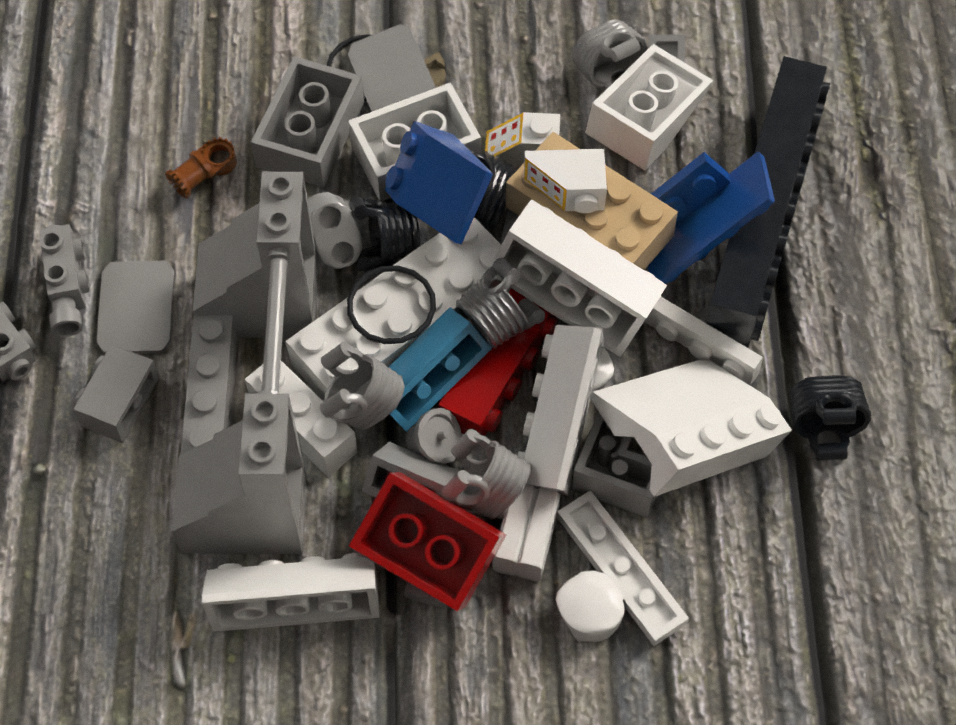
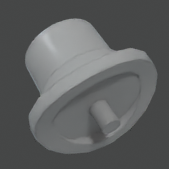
[406,408,462,464]

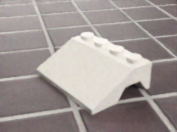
[589,359,792,497]

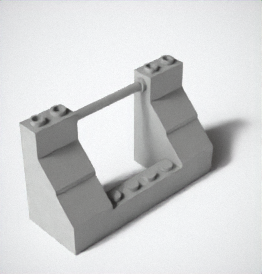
[172,172,319,554]

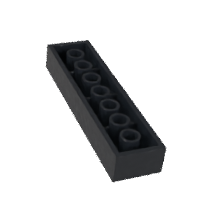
[706,56,830,348]

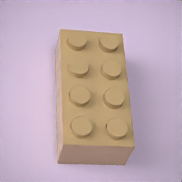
[506,132,678,270]

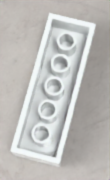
[286,217,511,401]

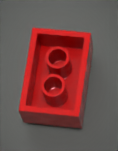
[349,472,506,612]

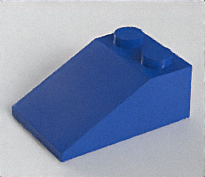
[384,121,493,245]

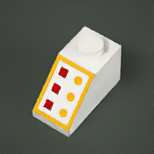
[485,112,560,168]
[524,149,607,213]

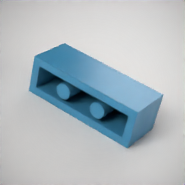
[389,307,492,432]

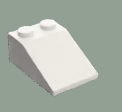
[585,44,713,170]

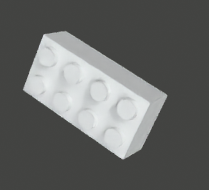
[491,199,667,357]

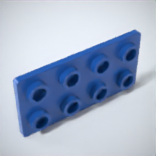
[648,152,775,284]

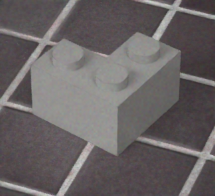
[572,412,656,518]

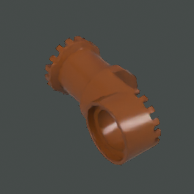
[165,137,237,199]

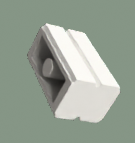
[493,485,561,582]

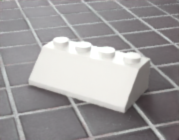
[517,325,604,497]
[202,553,380,632]

